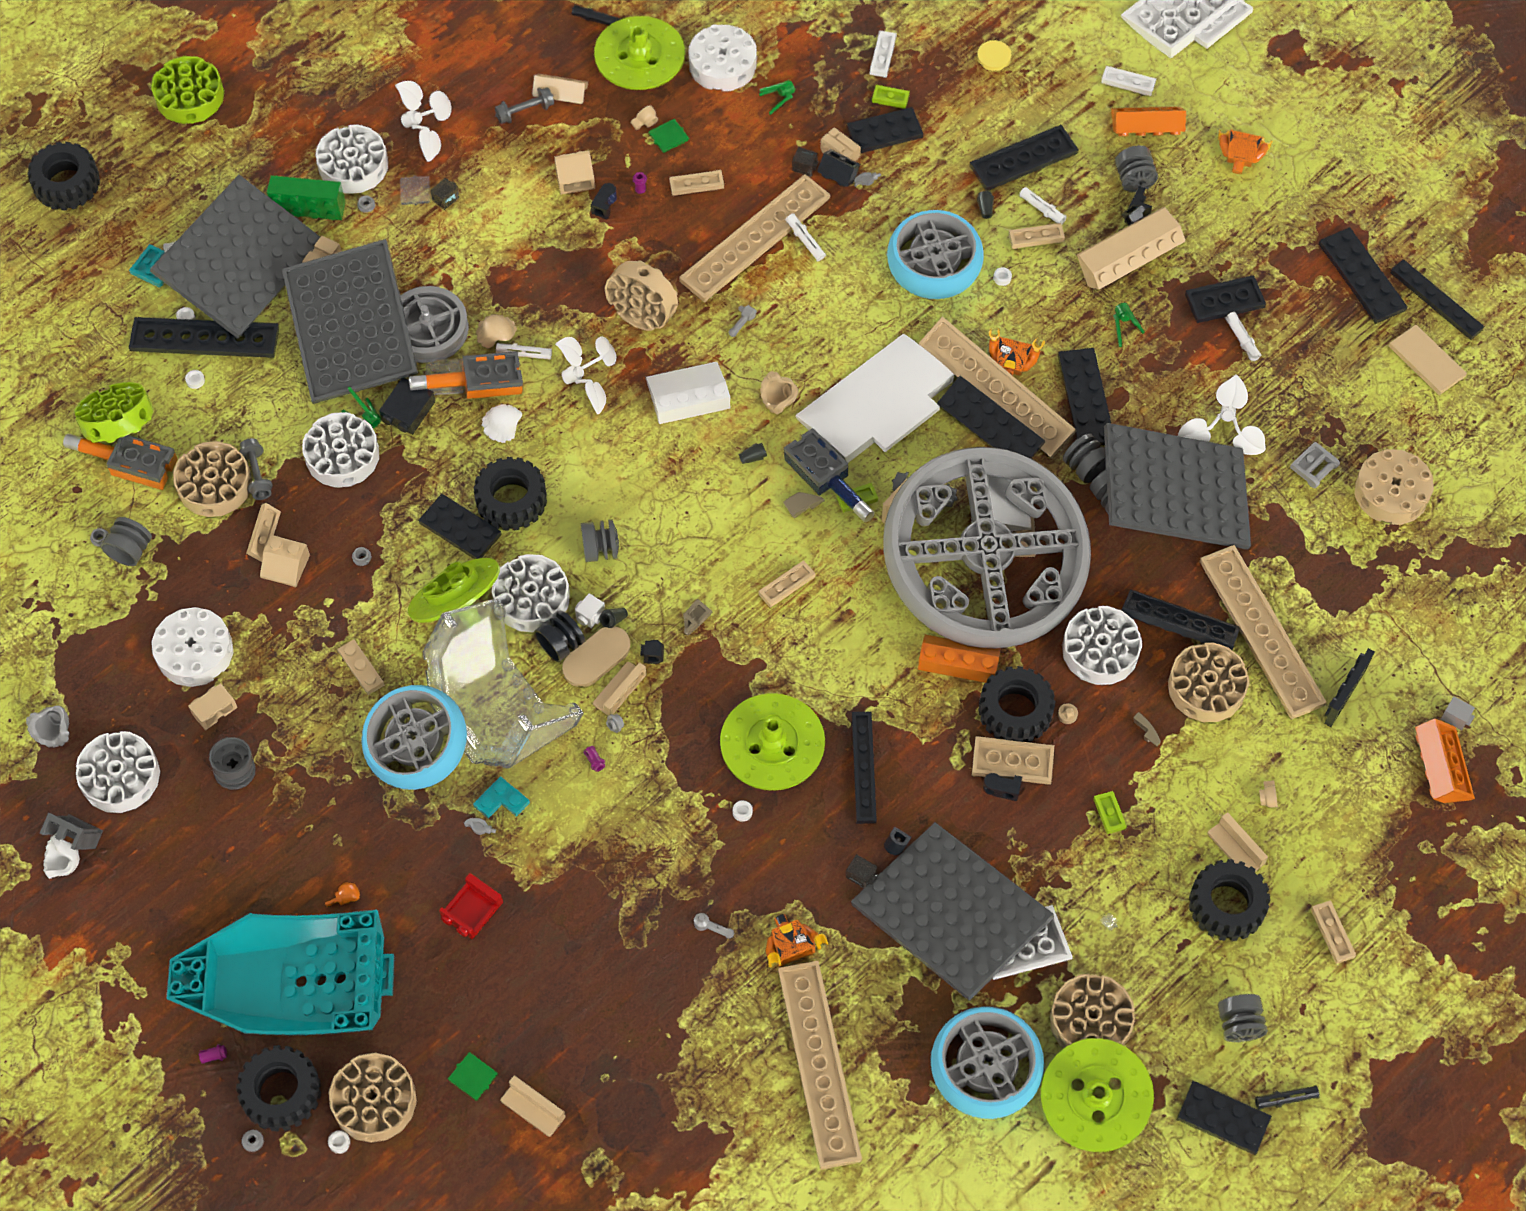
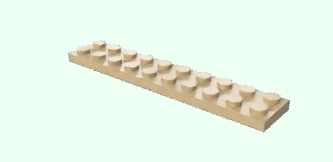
[679,175,830,302]
[918,317,1076,459]
[1200,545,1327,720]
[778,961,862,1170]

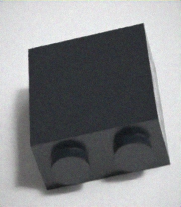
[379,378,436,435]

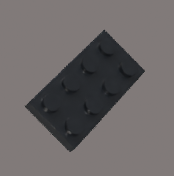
[847,107,924,154]
[1185,275,1266,323]
[418,494,502,559]
[1324,648,1375,727]
[1176,1080,1272,1156]

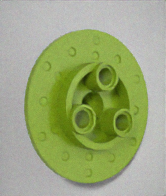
[594,16,685,90]
[408,558,500,625]
[720,693,825,790]
[1041,1038,1154,1152]

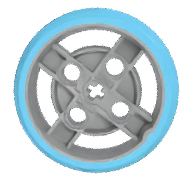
[887,210,984,299]
[362,685,467,790]
[931,1007,1044,1119]

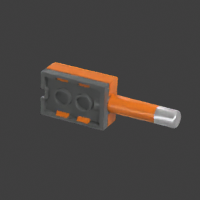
[409,351,523,399]
[63,434,178,490]

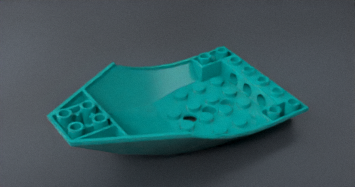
[167,910,384,1035]

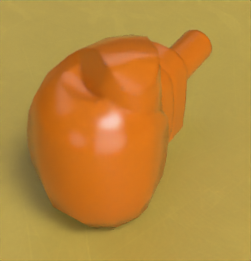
[325,882,360,907]

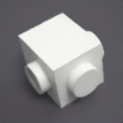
[575,593,605,628]

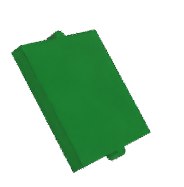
[648,119,689,153]
[448,1052,498,1101]

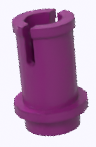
[633,172,647,194]
[583,746,605,772]
[199,1044,227,1064]

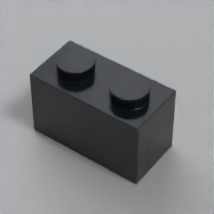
[817,149,861,187]

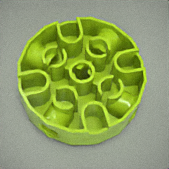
[151,56,224,124]
[74,382,153,443]

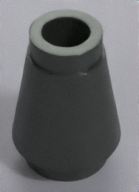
[977,191,994,219]
[738,442,767,464]
[599,607,628,628]

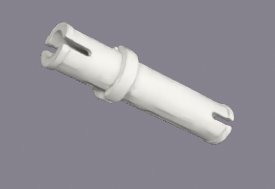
[1019,187,1066,225]
[785,213,826,262]
[1225,312,1261,361]
[496,343,552,360]

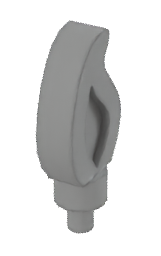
[854,172,881,186]
[464,818,496,835]

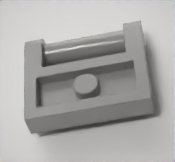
[1290,442,1340,488]

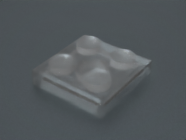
[426,358,463,395]

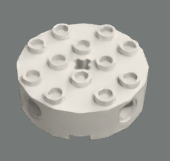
[689,25,757,91]
[316,125,388,194]
[303,412,379,488]
[492,554,570,632]
[1062,606,1142,685]
[152,607,233,687]
[76,731,160,813]

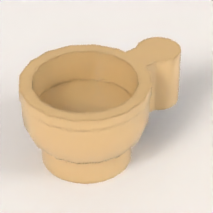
[631,106,658,130]
[1259,780,1278,808]

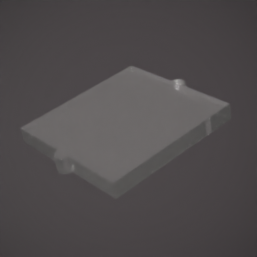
[400,176,430,205]

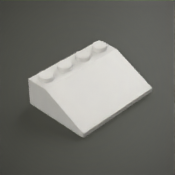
[646,362,730,424]
[972,473,1031,532]
[993,905,1073,980]

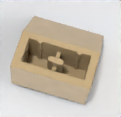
[554,150,595,195]

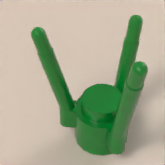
[759,80,795,115]
[1113,303,1145,347]
[342,387,381,429]

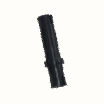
[572,4,623,26]
[1255,1085,1320,1110]

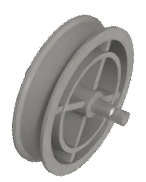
[401,286,469,363]

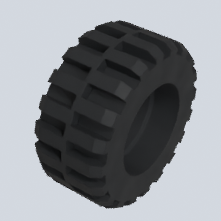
[27,142,100,210]
[474,457,547,531]
[978,666,1055,742]
[1189,859,1270,941]
[236,1045,321,1132]

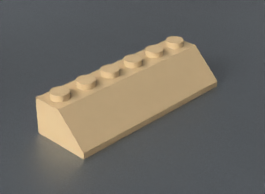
[1077,207,1185,289]

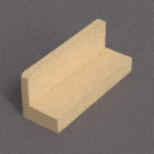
[532,74,588,104]
[593,662,646,715]
[1207,812,1268,872]
[501,1076,565,1137]

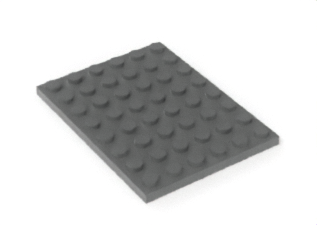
[150,175,320,338]
[282,239,419,404]
[1104,423,1251,549]
[851,823,1054,1001]

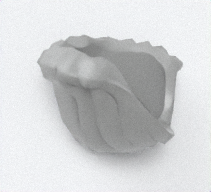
[26,706,69,748]

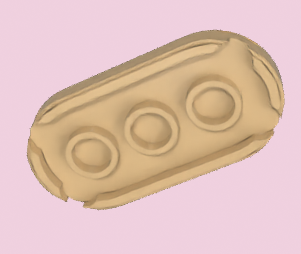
[562,626,630,687]

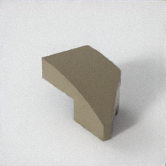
[783,492,825,518]
[683,599,713,636]
[1134,712,1161,747]

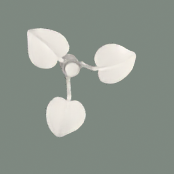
[395,81,451,162]
[555,336,616,414]
[1178,375,1266,455]

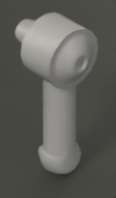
[729,305,757,337]
[694,913,734,939]

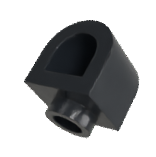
[640,640,664,664]
[884,827,911,855]

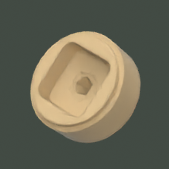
[1058,704,1078,724]

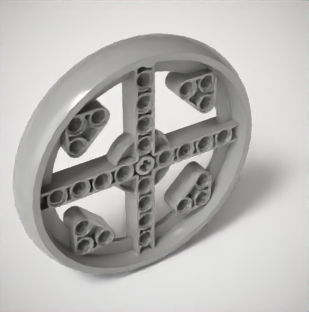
[883,447,1091,649]

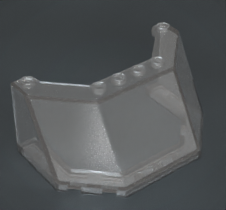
[423,598,584,768]

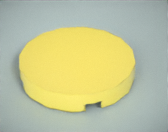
[977,40,1012,71]

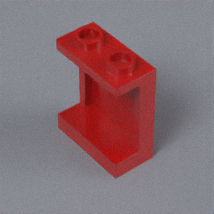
[439,873,503,940]

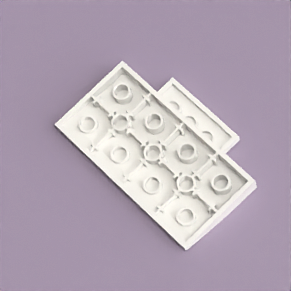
[1121,0,1253,58]
[795,333,954,463]

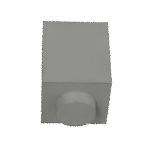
[1441,696,1475,731]

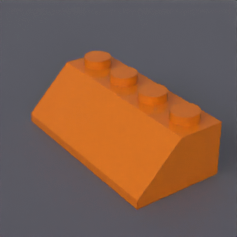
[1111,106,1186,136]
[918,634,1001,683]
[1415,719,1475,803]

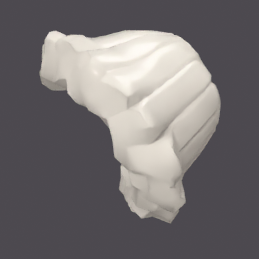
[481,404,522,443]
[43,833,80,879]

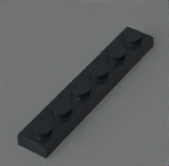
[1390,259,1485,340]
[852,711,877,824]

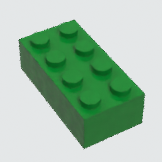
[267,175,346,220]

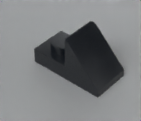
[1124,186,1152,223]

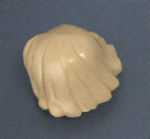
[476,314,517,349]
[760,371,799,415]

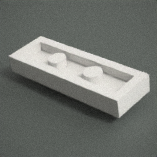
[870,31,896,77]
[1101,66,1156,96]

